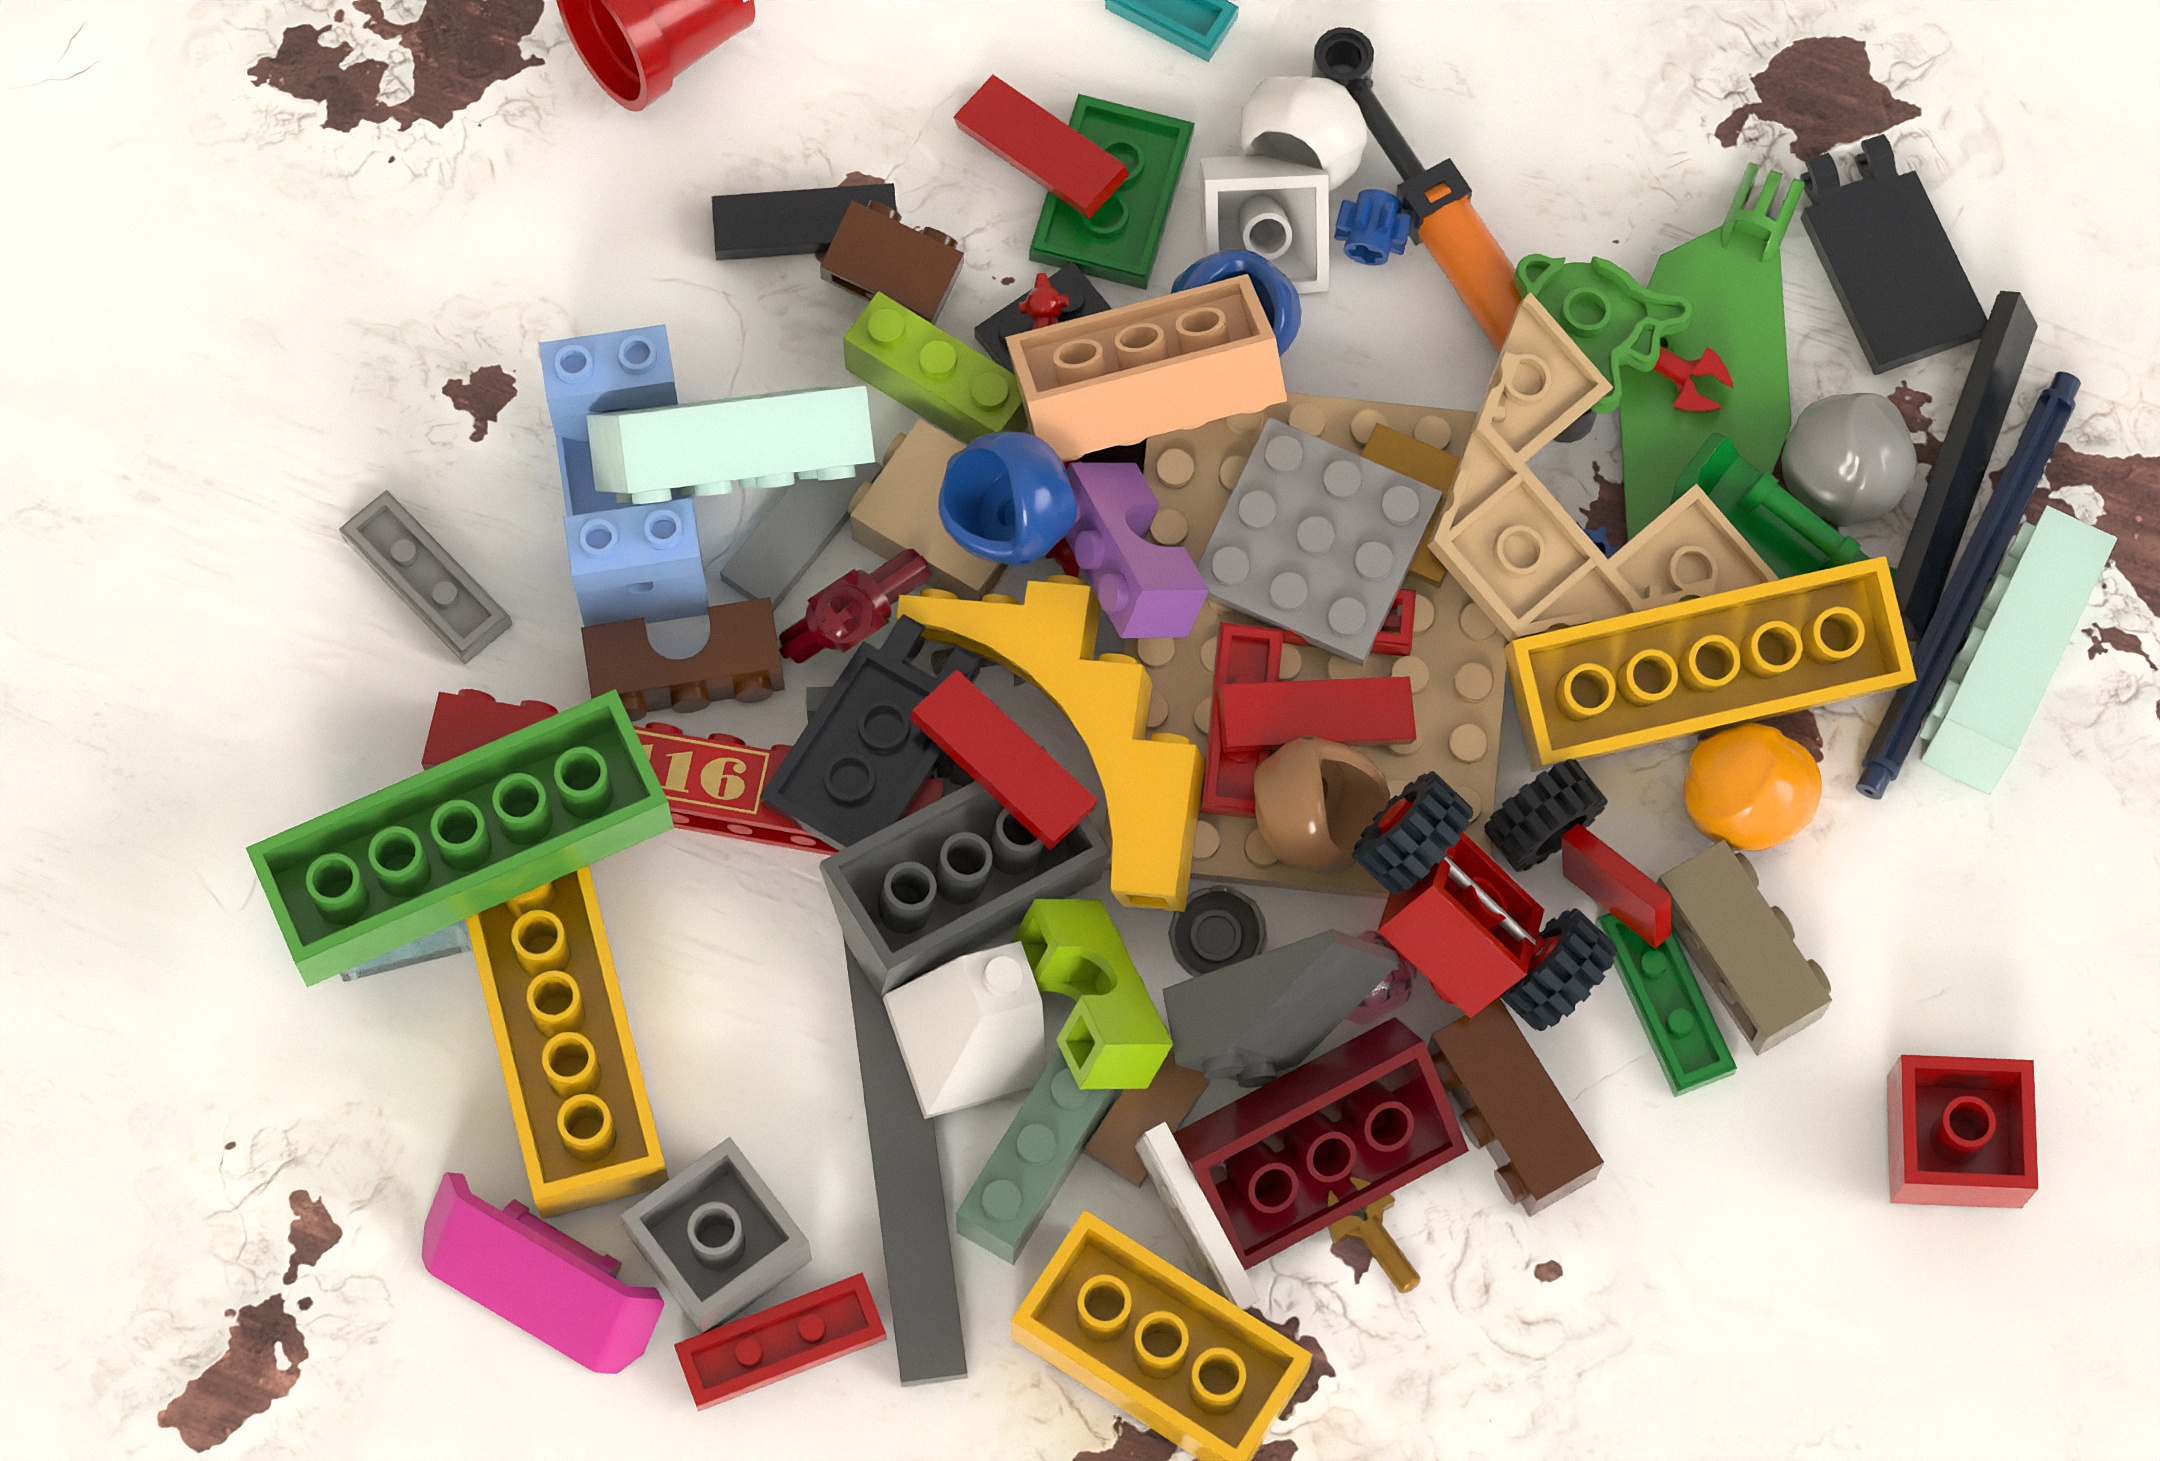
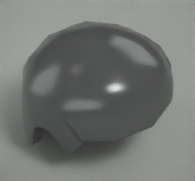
[1168,885,1268,978]

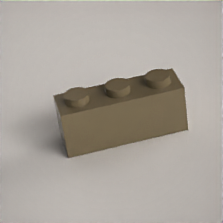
[1656,839,1833,1056]

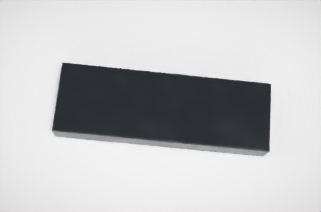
[711,183,896,260]

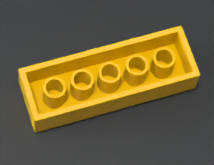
[1504,556,1917,772]
[465,865,669,1219]

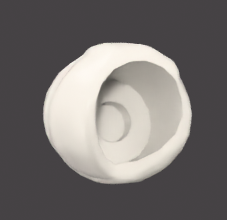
[1239,76,1368,192]

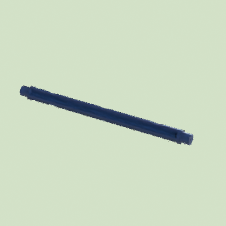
[1855,371,2081,800]

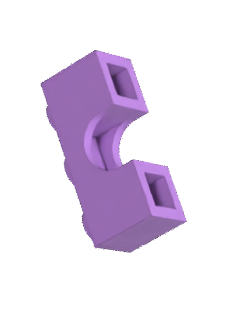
[1065,462,1209,638]

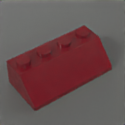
[1172,1017,1469,1271]

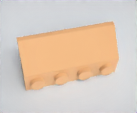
[1005,274,1287,462]

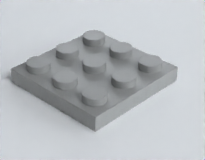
[1196,417,1443,667]

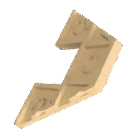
[1427,292,1780,642]

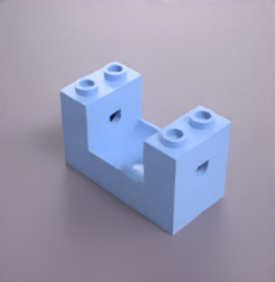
[539,324,710,627]

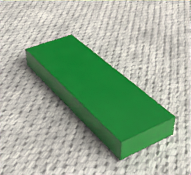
[1595,913,1737,1097]

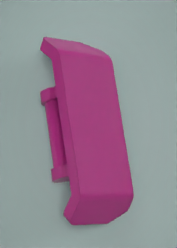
[421,1172,664,1374]

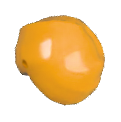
[1683,722,1822,851]

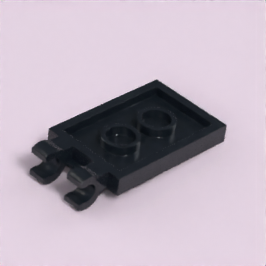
[1799,134,1988,376]
[760,614,980,851]

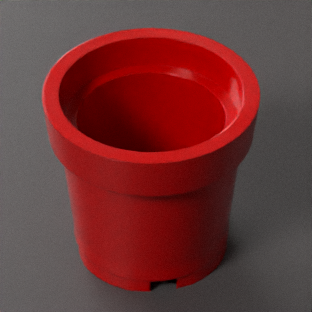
[556,0,756,112]

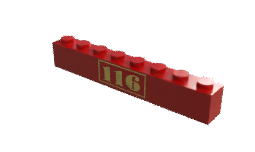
[421,689,945,856]

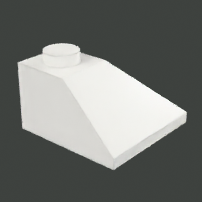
[1200,155,1330,293]
[883,941,1047,1119]

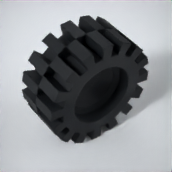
[1484,759,1608,872]

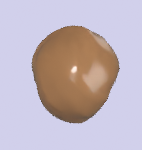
[1253,735,1390,873]

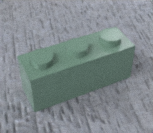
[956,1047,1115,1265]

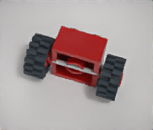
[1352,771,1618,1031]

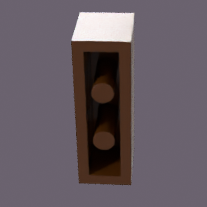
[1427,997,1604,1217]

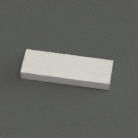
[1134,1122,1260,1311]

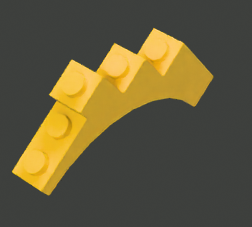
[896,575,1206,912]

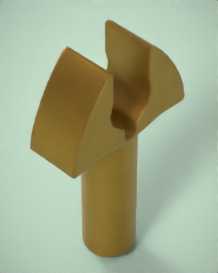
[1328,1177,1421,1294]

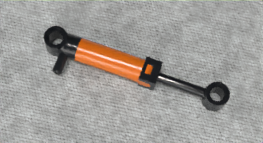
[1311,27,1597,443]

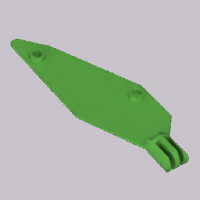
[1619,162,1805,543]

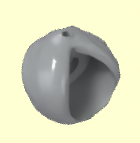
[1781,393,1917,527]

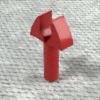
[1653,346,1734,413]

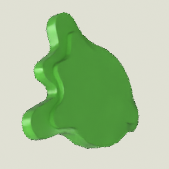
[1514,254,1694,414]

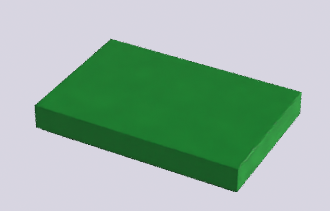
[1029,94,1195,290]

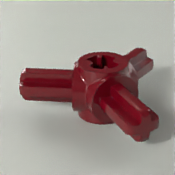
[779,549,931,664]

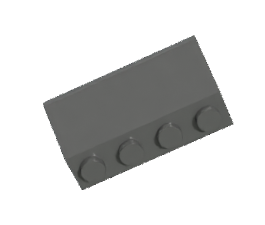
[819,746,1111,997]

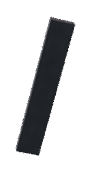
[1893,291,2038,642]

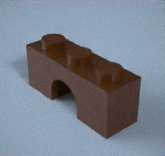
[581,597,785,722]

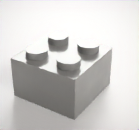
[620,1137,812,1334]

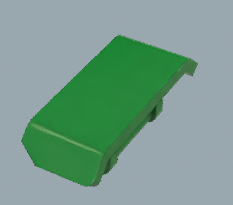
[1670,433,1897,582]

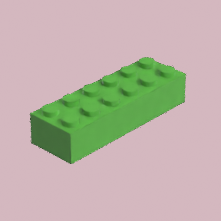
[246,689,674,987]

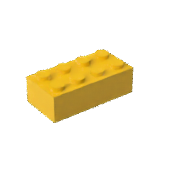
[1011,1209,1313,1461]

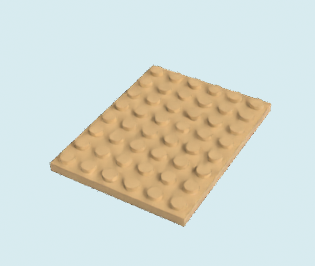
[1103,392,1509,900]

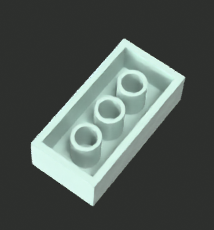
[586,385,875,504]
[1919,505,2118,795]

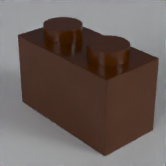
[820,200,964,325]

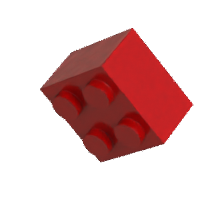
[1887,1054,2039,1209]

